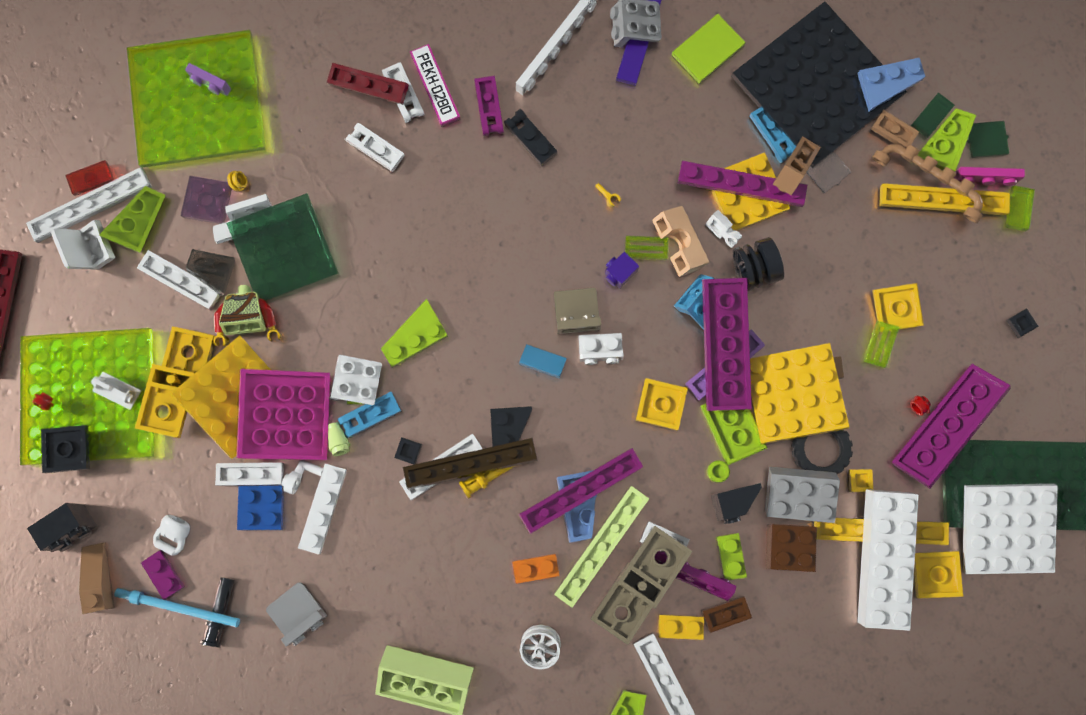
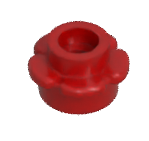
[32,392,54,412]
[910,395,931,416]

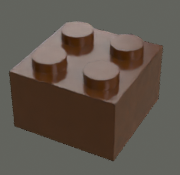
[766,524,817,572]

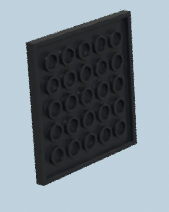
[731,1,907,168]

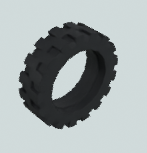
[791,430,853,474]

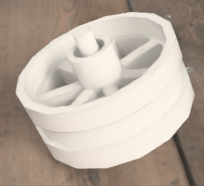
[520,625,561,670]

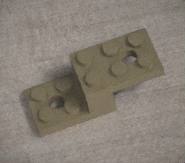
[591,526,693,645]

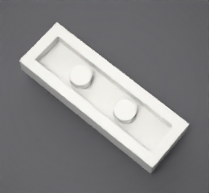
[215,462,284,486]

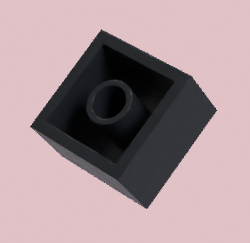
[27,503,97,552]

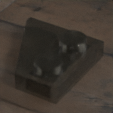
[186,249,235,296]

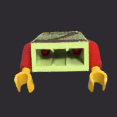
[213,285,281,347]

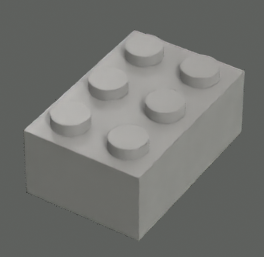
[765,467,840,523]

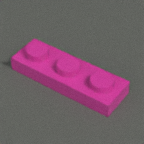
[954,167,1025,186]

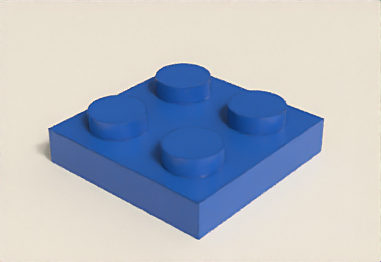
[237,486,284,530]

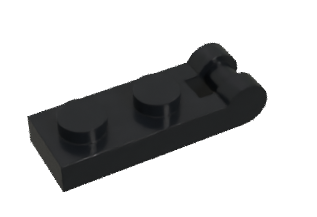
[504,109,557,166]

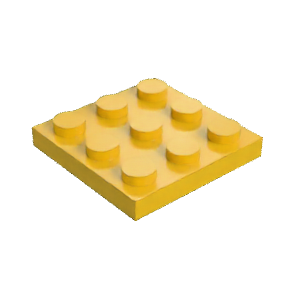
[712,152,790,231]

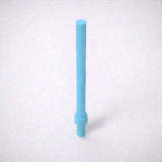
[114,588,240,627]

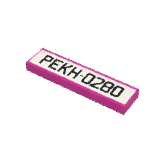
[410,44,460,127]

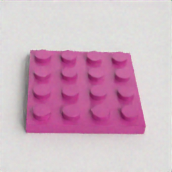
[236,369,330,460]

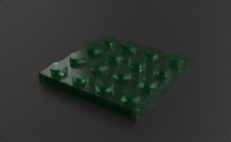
[226,193,339,301]

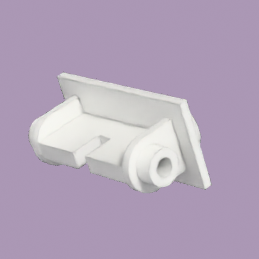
[91,372,141,410]

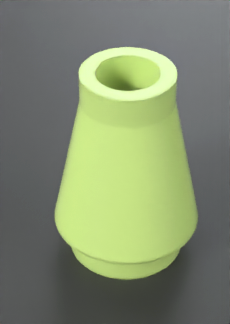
[328,422,350,456]

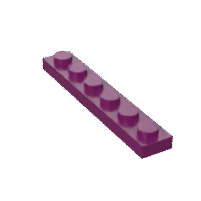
[677,161,808,207]
[519,448,643,534]

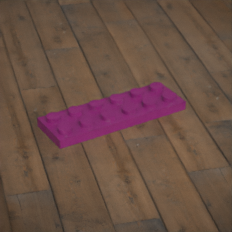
[702,278,752,411]
[892,364,1011,489]

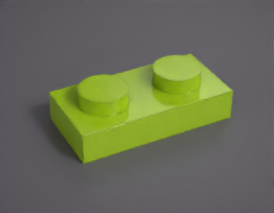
[716,533,747,580]

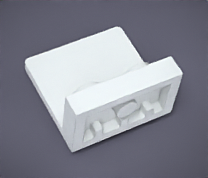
[330,355,382,405]

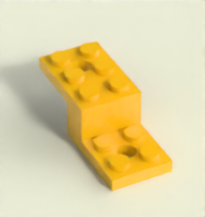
[135,326,215,438]

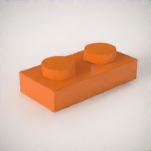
[512,554,559,584]

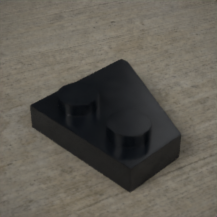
[490,406,532,447]

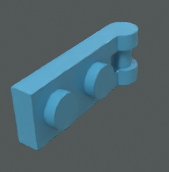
[749,107,796,163]
[338,392,402,439]

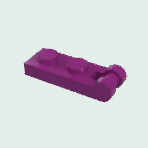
[474,76,504,136]

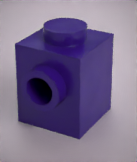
[605,252,639,288]

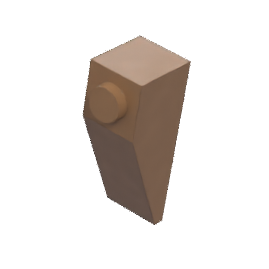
[773,136,821,195]
[79,542,115,614]

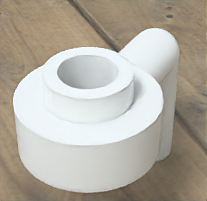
[282,460,323,495]

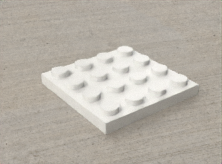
[963,484,1058,574]

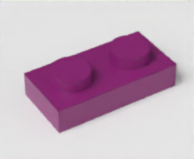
[141,550,185,600]

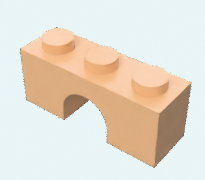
[652,206,709,277]

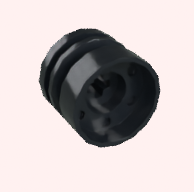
[733,237,784,291]

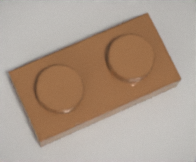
[871,110,919,148]

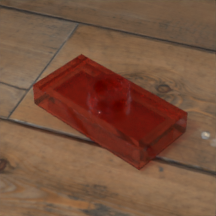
[65,160,114,196]

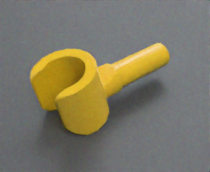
[595,183,621,207]

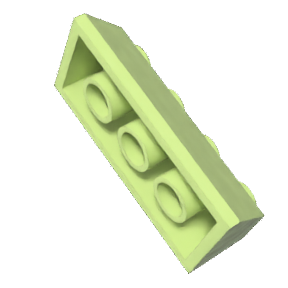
[375,645,474,715]

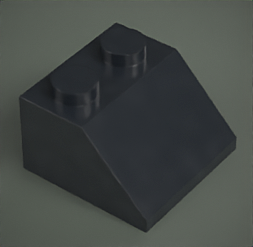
[711,483,762,524]

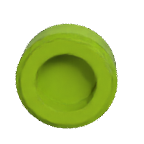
[707,460,730,483]

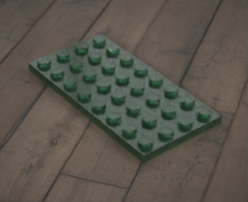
[942,440,1086,531]

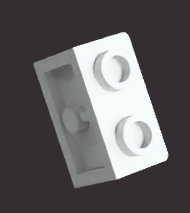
[579,333,624,365]

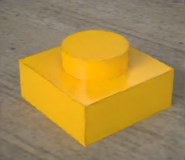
[848,469,873,492]

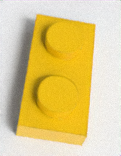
[658,614,704,640]

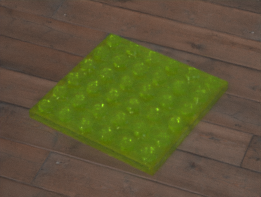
[127,30,266,168]
[20,328,154,466]

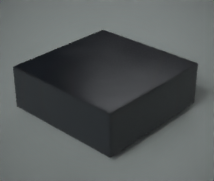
[1006,308,1039,338]
[394,437,422,465]

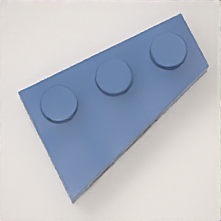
[857,58,925,112]
[556,470,597,543]

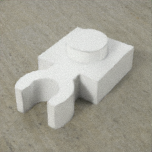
[705,210,742,248]

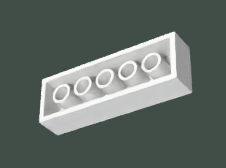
[857,489,919,631]

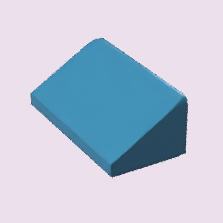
[519,344,567,379]

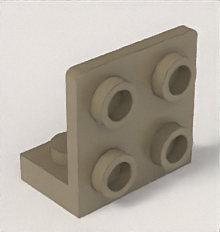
[554,288,601,334]

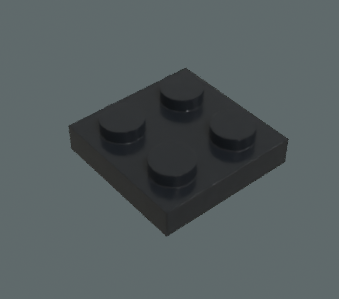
[41,425,90,474]

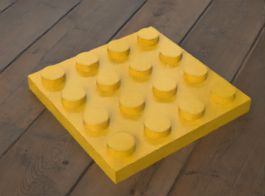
[171,335,271,459]
[750,343,849,445]

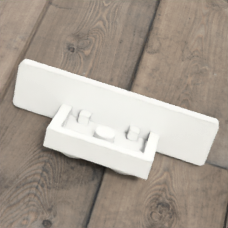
[213,194,298,244]

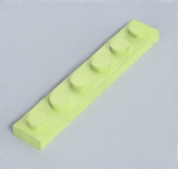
[554,486,649,608]

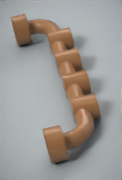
[872,144,983,223]

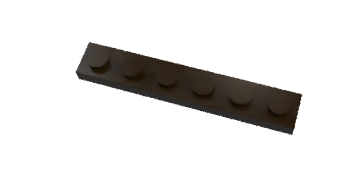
[403,438,537,490]

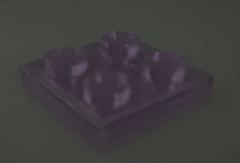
[180,176,232,224]

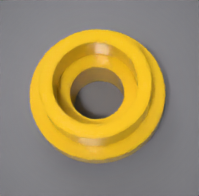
[227,171,248,192]

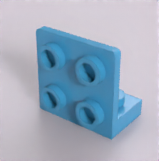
[674,274,715,330]

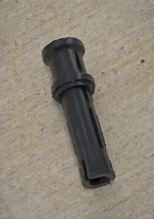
[200,577,235,648]

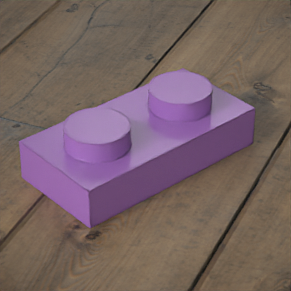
[185,63,231,96]

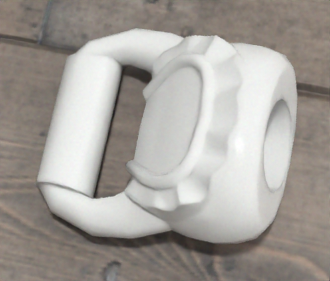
[153,515,190,556]

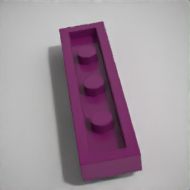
[655,551,737,601]

